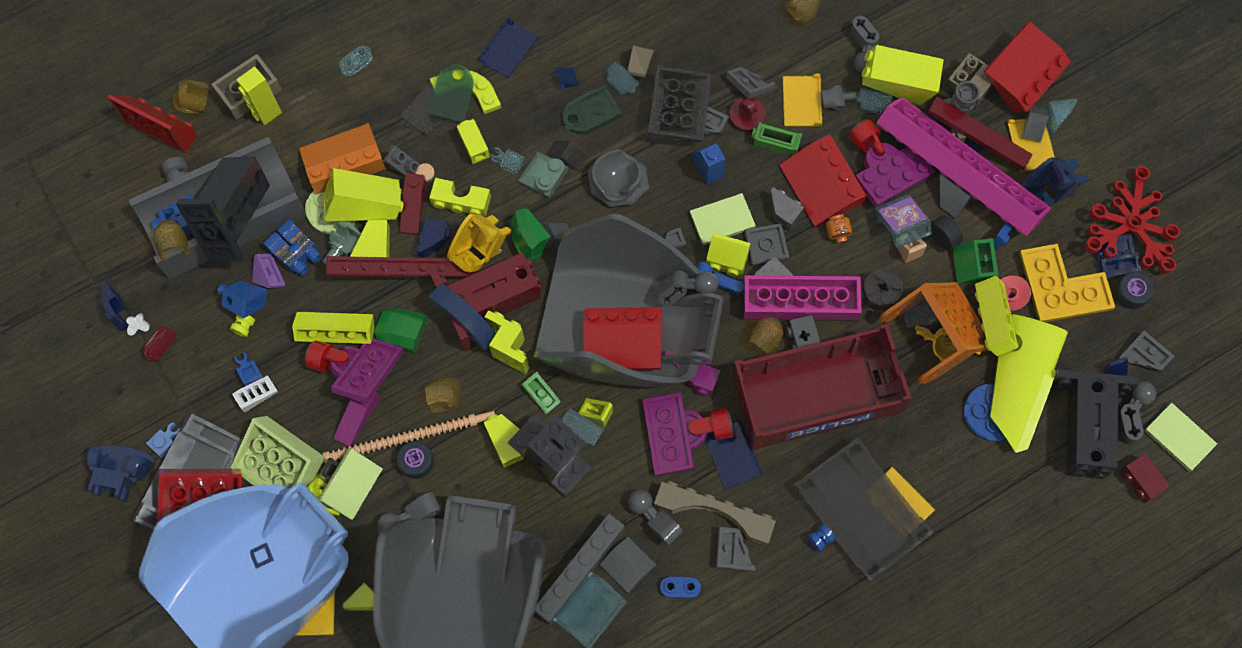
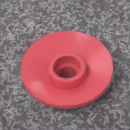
[1000,276,1031,311]

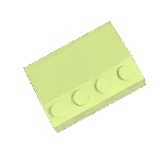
[230,416,325,493]

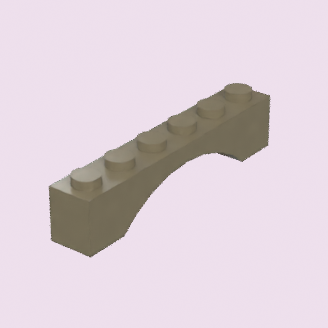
[654,481,776,547]

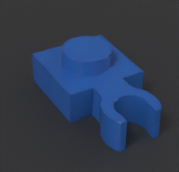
[994,222,1013,250]
[234,352,263,386]

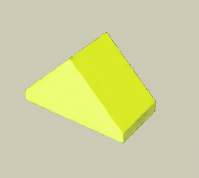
[577,398,613,428]
[343,583,374,611]

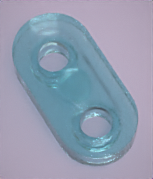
[339,46,372,76]

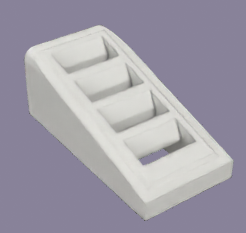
[232,376,278,413]

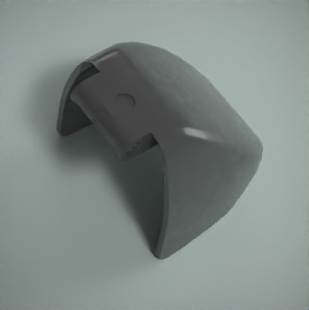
[533,214,724,387]
[374,495,547,648]

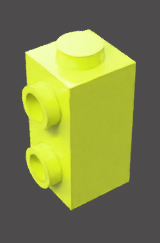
[457,119,490,164]

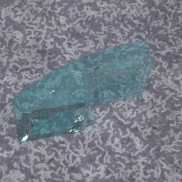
[904,304,940,329]
[562,409,604,446]

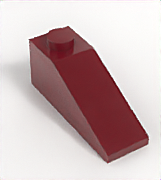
[400,173,427,235]

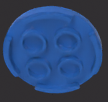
[963,384,1006,442]

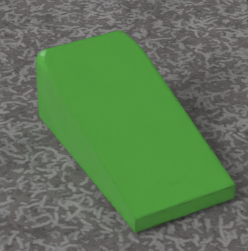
[521,372,561,414]

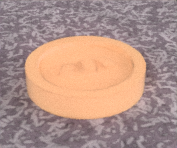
[416,164,435,182]

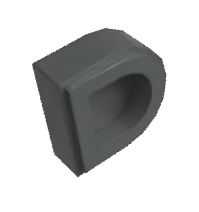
[665,228,686,249]

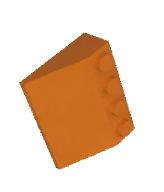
[299,123,386,194]

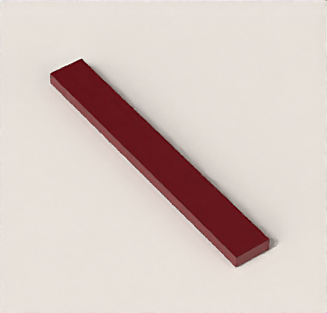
[326,256,480,279]

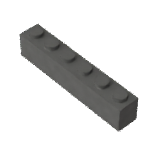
[535,514,625,625]

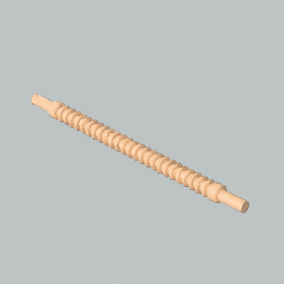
[322,411,495,464]

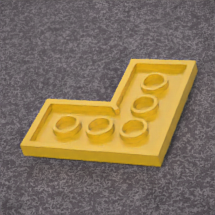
[1019,244,1115,322]

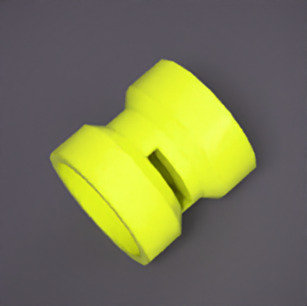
[230,315,255,338]

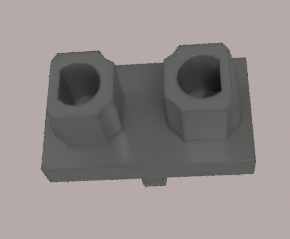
[383,145,419,177]

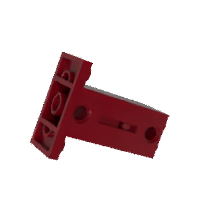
[430,253,542,352]

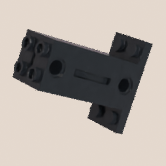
[176,157,270,262]
[1051,369,1138,479]
[507,414,592,497]

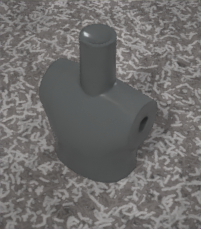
[821,85,856,111]

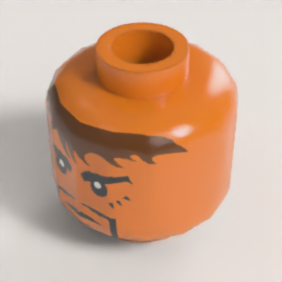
[826,214,852,243]

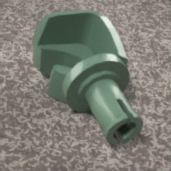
[322,221,361,265]

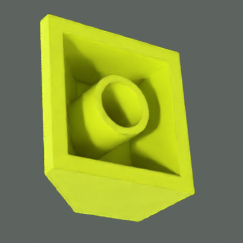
[706,233,750,277]

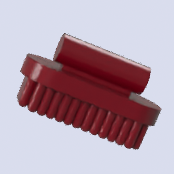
[143,326,176,361]

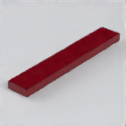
[927,97,1033,171]

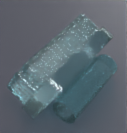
[607,62,639,95]
[856,88,892,114]

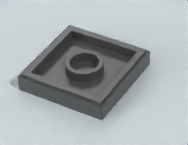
[744,223,790,267]

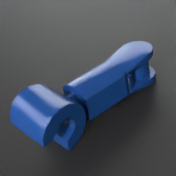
[696,262,744,295]

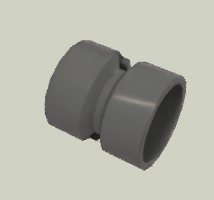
[951,81,980,114]
[162,157,189,182]

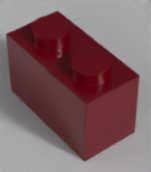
[1121,453,1170,503]

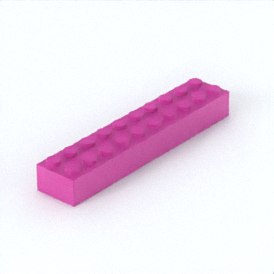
[877,97,1051,236]

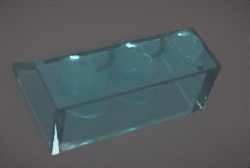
[553,572,627,648]

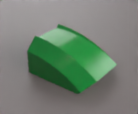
[510,208,551,263]
[374,308,429,354]

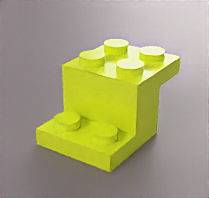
[485,310,529,375]

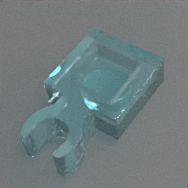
[490,147,525,174]

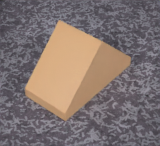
[893,230,927,263]

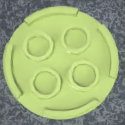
[305,191,357,234]

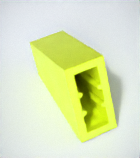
[350,220,390,257]
[484,414,523,468]

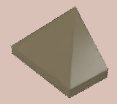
[627,46,654,78]

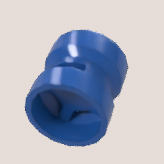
[807,524,836,552]

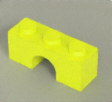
[430,178,491,217]

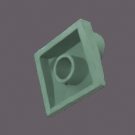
[518,152,568,199]

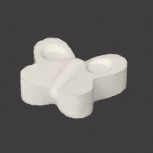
[126,313,150,335]

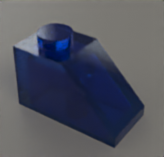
[417,217,452,258]

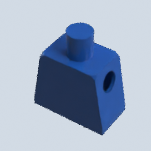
[218,281,267,318]

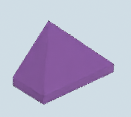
[252,253,286,288]

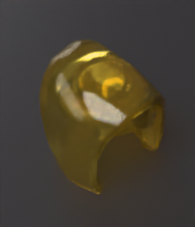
[785,0,821,24]
[173,80,208,113]
[154,220,190,262]
[747,317,784,355]
[425,377,461,414]

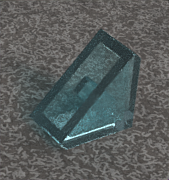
[1046,99,1078,135]

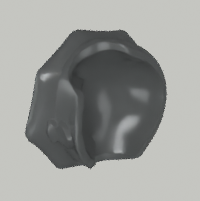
[588,149,649,207]

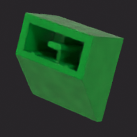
[952,238,998,285]

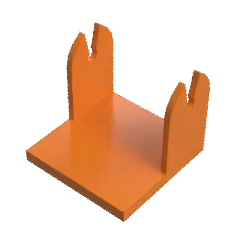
[878,282,991,386]

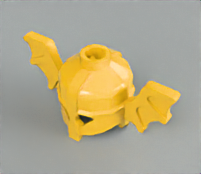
[915,325,981,361]

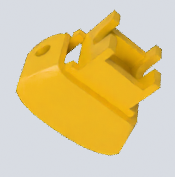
[447,213,512,272]

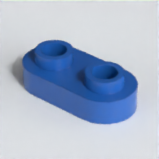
[660,577,701,599]

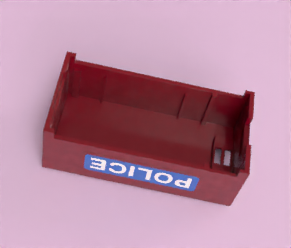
[732,324,911,450]

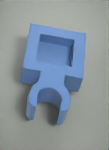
[146,422,180,458]

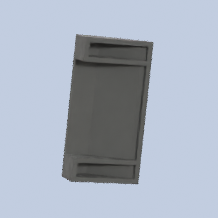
[131,413,243,531]

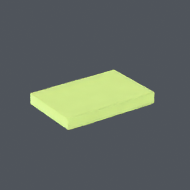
[690,193,756,246]
[1144,403,1217,472]
[318,448,383,520]

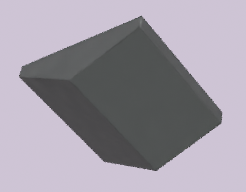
[600,537,656,593]

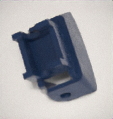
[1021,157,1090,207]
[86,445,155,502]

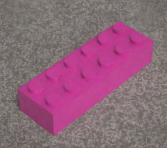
[743,275,862,320]

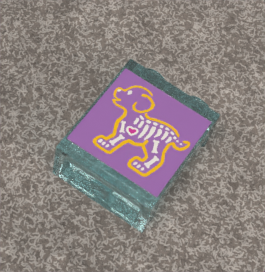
[875,194,931,248]

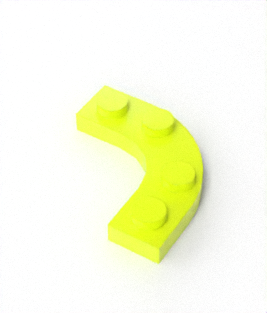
[430,70,501,114]

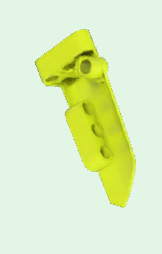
[990,314,1068,453]

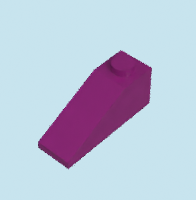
[665,350,721,397]
[333,392,381,447]

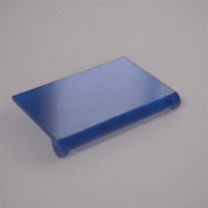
[477,17,538,78]
[705,421,763,489]

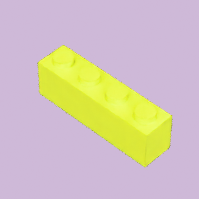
[236,66,282,125]
[975,276,1018,356]
[292,312,375,344]

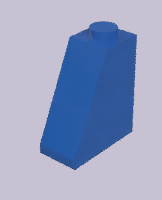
[690,143,725,185]

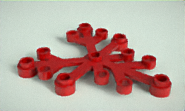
[1085,166,1180,274]

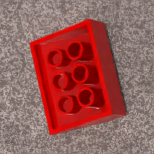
[983,21,1071,113]
[107,94,197,153]
[779,134,866,228]
[583,307,664,370]
[157,469,242,524]

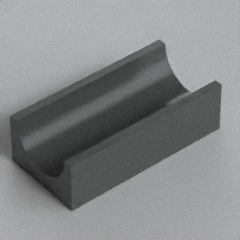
[129,137,306,279]

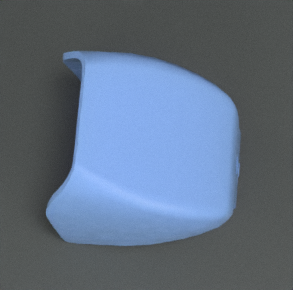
[139,483,348,648]

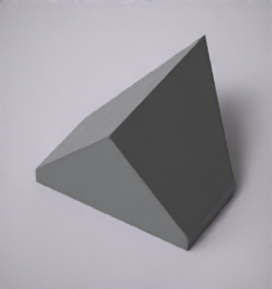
[940,175,973,219]

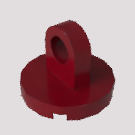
[729,97,766,132]

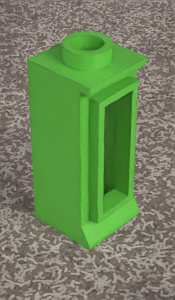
[751,122,802,156]

